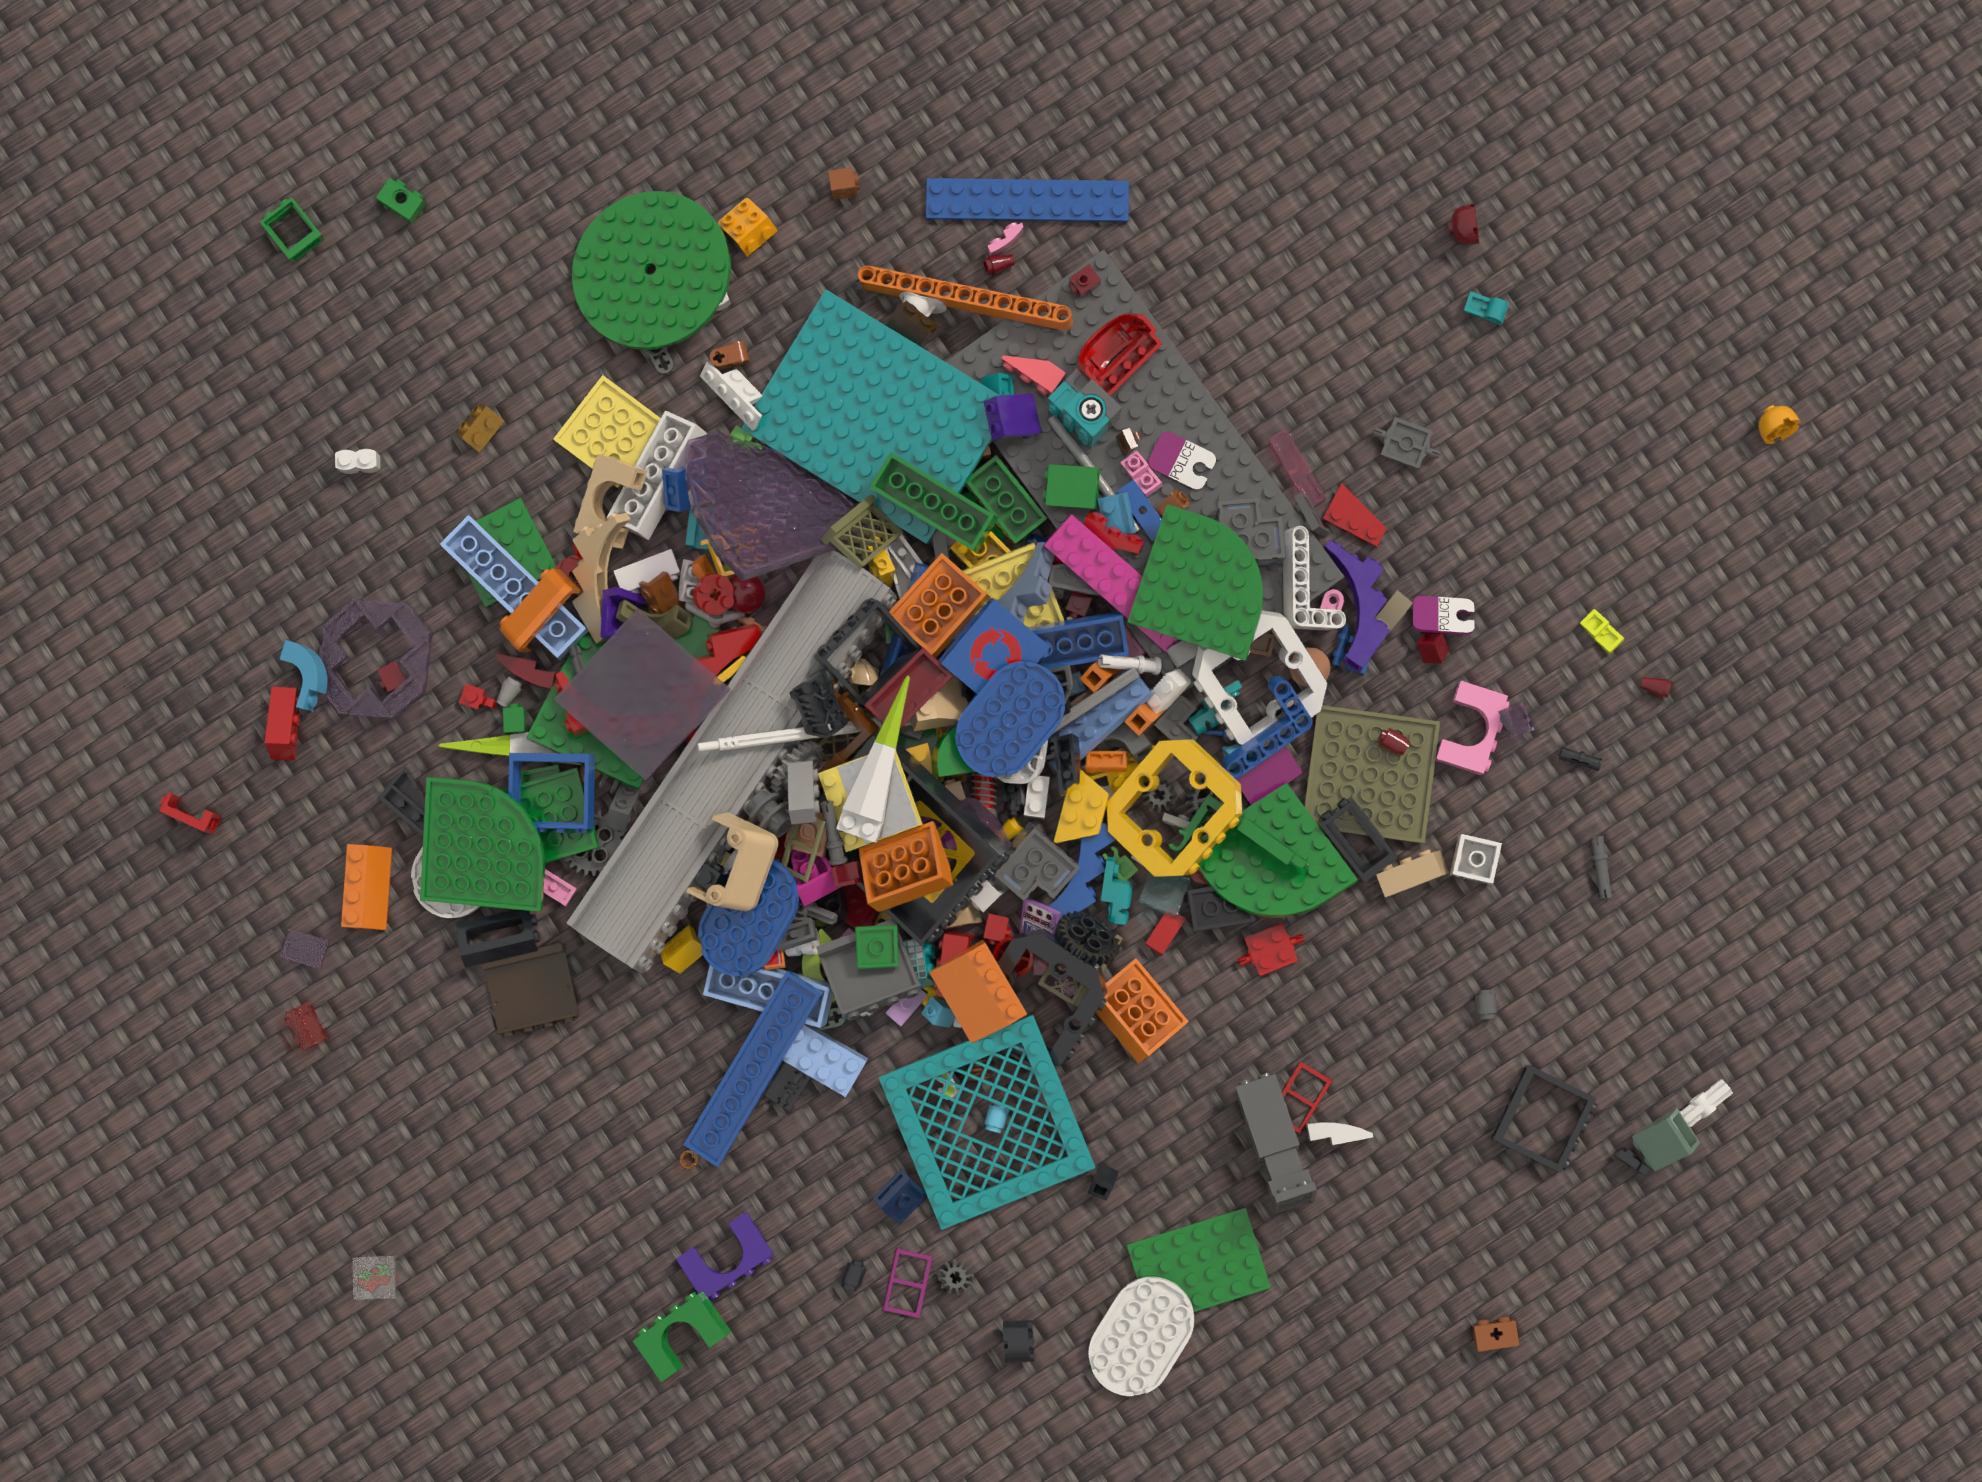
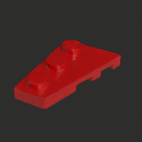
[1322,483,1387,548]

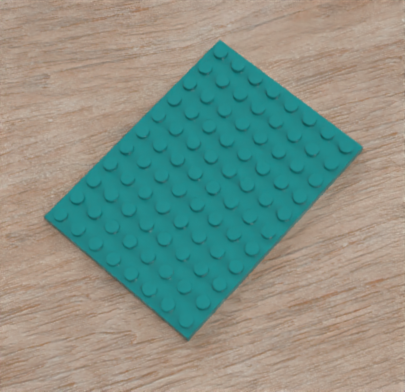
[741,290,1000,544]

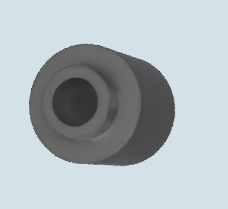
[1475,989,1497,1020]

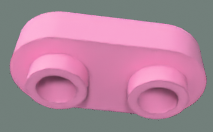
[1320,589,1344,624]

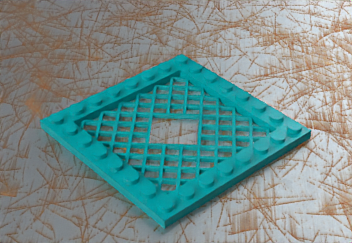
[878,1014,1096,1230]

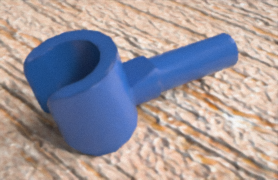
[1205,726,1229,739]

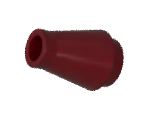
[983,254,1015,276]
[1640,677,1672,698]

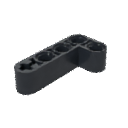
[812,887,848,930]

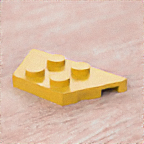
[1054,769,1110,843]

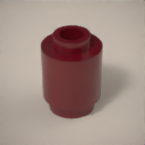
[1378,728,1410,756]

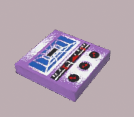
[1020,898,1061,936]

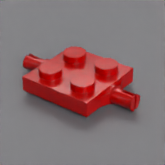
[1237,923,1305,977]

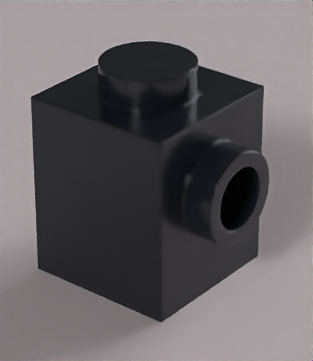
[695,863,730,890]
[1087,1163,1119,1201]

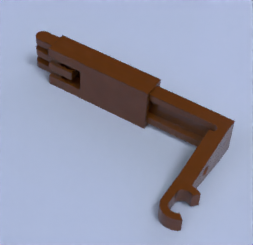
[816,679,880,792]

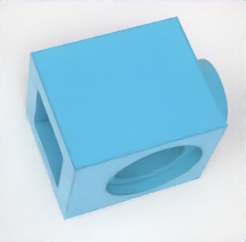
[921,996,956,1028]

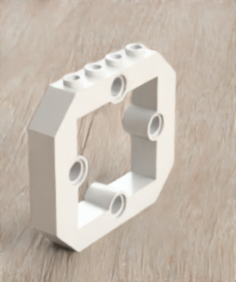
[1192,610,1327,747]

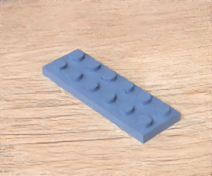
[1048,670,1154,772]

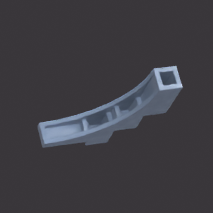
[950,542,1055,644]

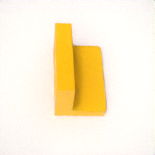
[660,925,703,973]

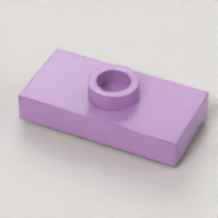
[886,991,927,1026]

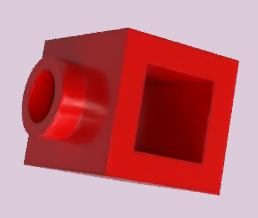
[983,914,1011,945]

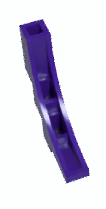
[1324,540,1390,673]

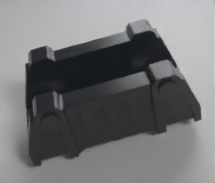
[790,668,848,738]

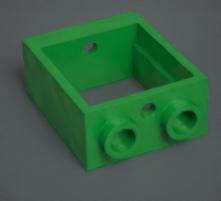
[260,197,325,264]

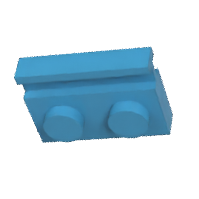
[1098,492,1136,534]

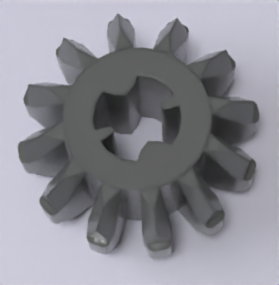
[1141,778,1177,813]
[938,1259,974,1295]

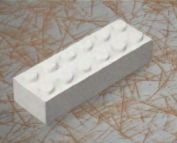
[607,411,707,540]

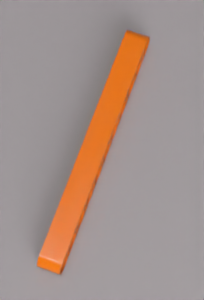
[858,266,1073,330]

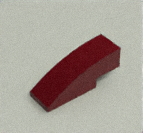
[495,654,556,690]

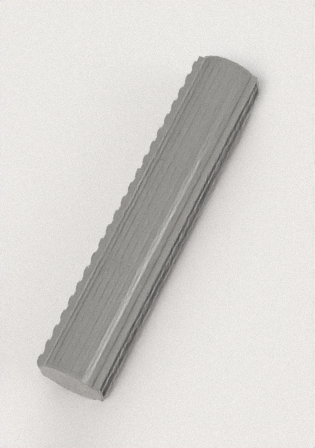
[567,546,898,974]

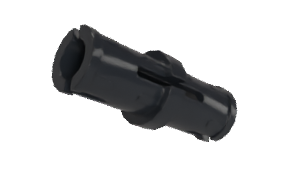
[1559,747,1602,771]

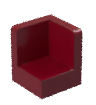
[1417,632,1449,663]
[831,861,863,888]

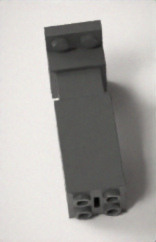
[1235,1073,1317,1214]

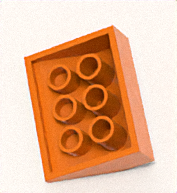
[889,553,990,658]
[859,821,953,912]
[929,940,1027,1043]
[1095,958,1189,1064]

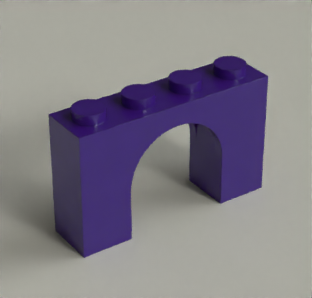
[676,1212,774,1301]

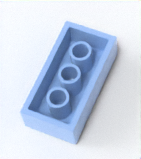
[783,1024,868,1097]

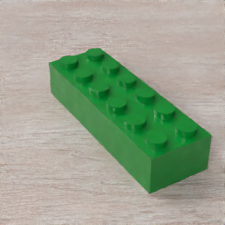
[869,452,998,553]

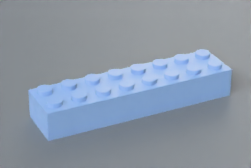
[440,515,588,660]

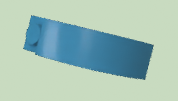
[280,640,327,712]

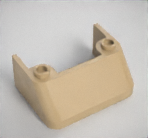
[686,812,778,911]

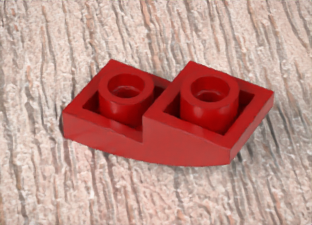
[1145,908,1186,956]

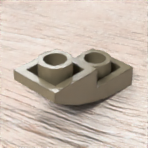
[1374,590,1413,631]

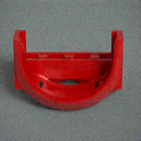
[1074,313,1163,396]

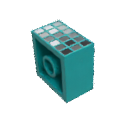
[903,939,937,988]

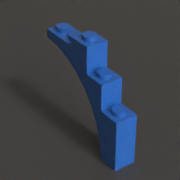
[1048,823,1115,919]

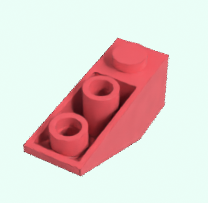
[1001,356,1066,396]

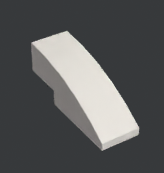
[1306,1123,1373,1145]

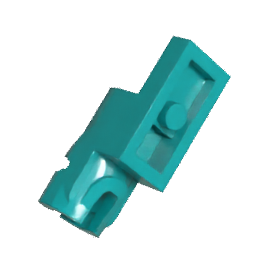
[1188,681,1242,736]
[1101,857,1132,925]

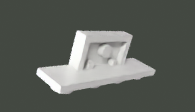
[700,361,762,431]

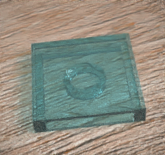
[1138,872,1191,917]

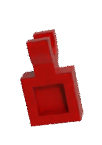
[459,684,497,710]

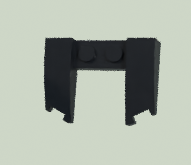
[1000,733,1080,806]

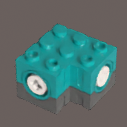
[1047,369,1122,448]

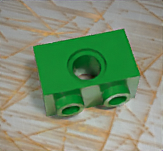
[376,178,426,225]

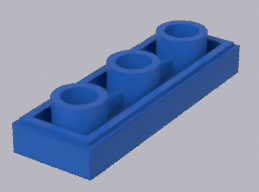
[1117,479,1162,542]

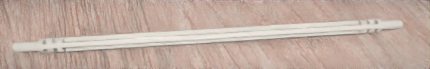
[697,718,911,752]

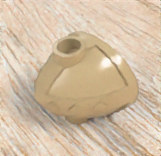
[847,658,879,693]

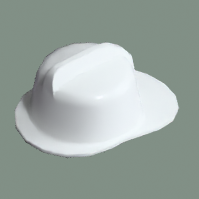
[899,292,946,317]

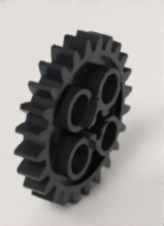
[1055,911,1121,966]

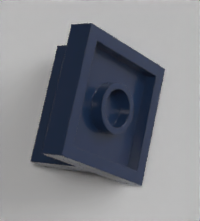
[872,1169,927,1225]

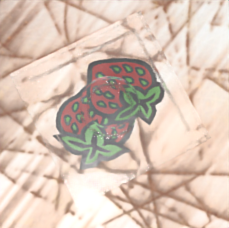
[353,1256,396,1300]

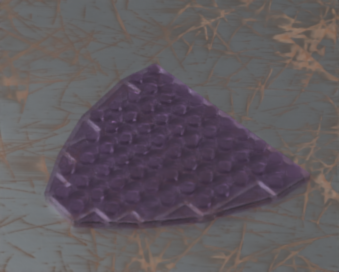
[685,431,891,581]

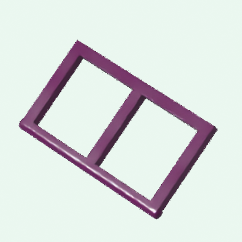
[883,1248,933,1318]

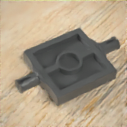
[1373,417,1441,470]

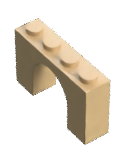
[573,454,647,549]

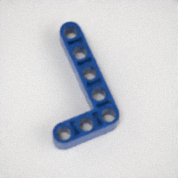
[1221,676,1312,778]

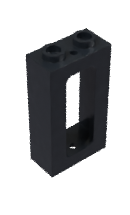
[1319,796,1398,882]
[456,909,540,968]

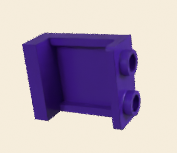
[984,394,1042,441]
[600,587,646,649]

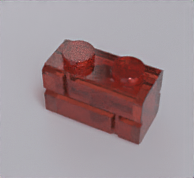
[285,1002,328,1050]

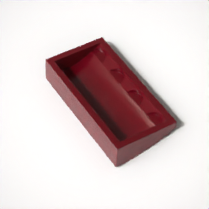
[865,647,953,729]

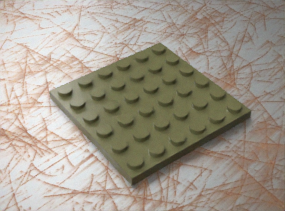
[1304,705,1440,844]

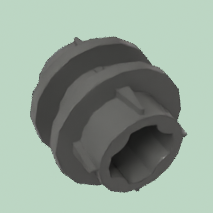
[746,790,792,838]

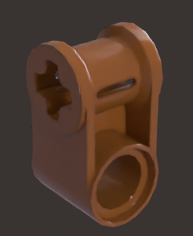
[709,341,750,370]

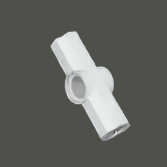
[1680,1079,1733,1127]

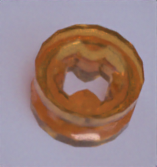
[680,1150,699,1169]

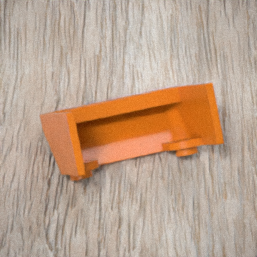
[499,568,582,652]

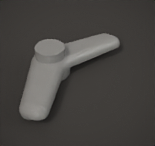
[685,602,745,628]

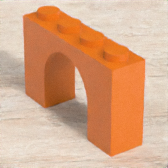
[1080,661,1167,736]

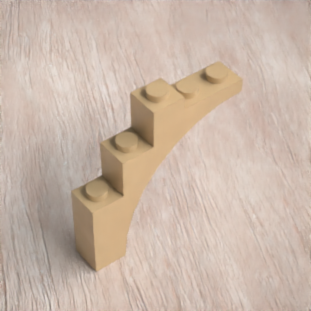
[572,512,631,644]

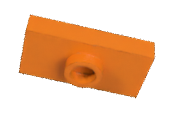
[1085,751,1128,772]

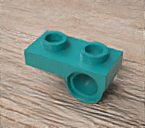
[1463,291,1509,325]

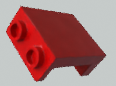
[159,793,222,835]

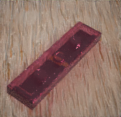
[1268,428,1327,506]

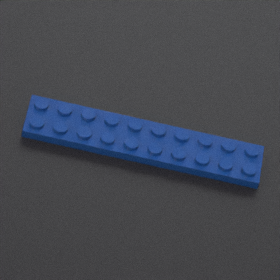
[926,178,1129,222]
[684,970,823,1167]

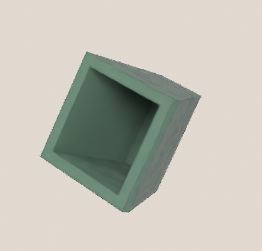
[1632,1108,1700,1172]

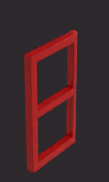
[1282,1062,1332,1135]

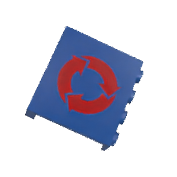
[938,598,1050,694]

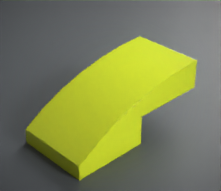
[1580,609,1624,654]

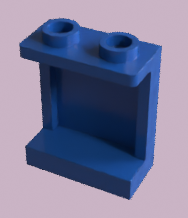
[662,457,714,512]

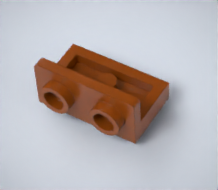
[639,571,683,614]

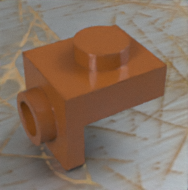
[1155,490,1191,518]

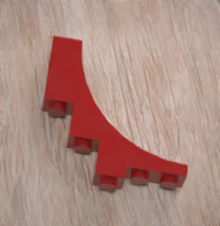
[1035,512,1145,580]
[665,624,761,743]

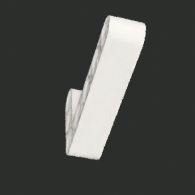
[1283,526,1346,631]

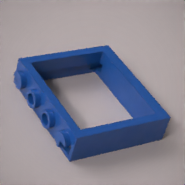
[508,753,595,833]

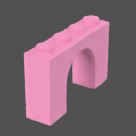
[1435,681,1509,775]

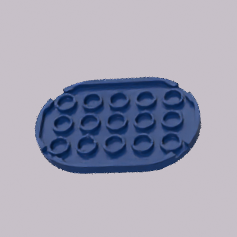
[955,661,1065,777]
[698,859,799,976]

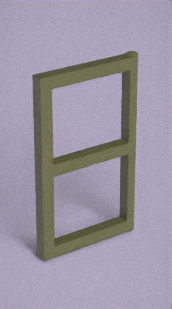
[781,819,826,883]

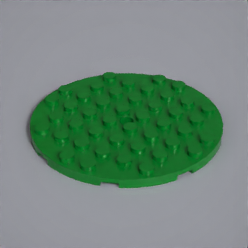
[572,191,731,350]

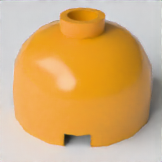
[1758,405,1801,444]

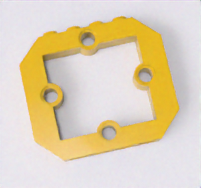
[1107,740,1242,877]

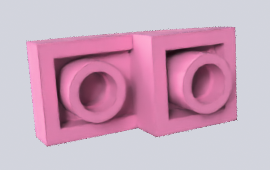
[988,223,1023,256]
[1120,451,1163,498]

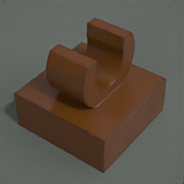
[1116,428,1143,455]

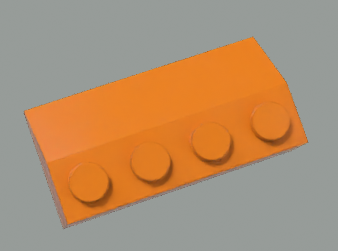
[341,844,392,930]

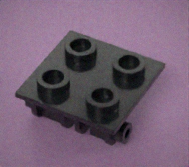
[763,1061,811,1111]

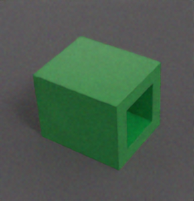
[503,704,527,734]

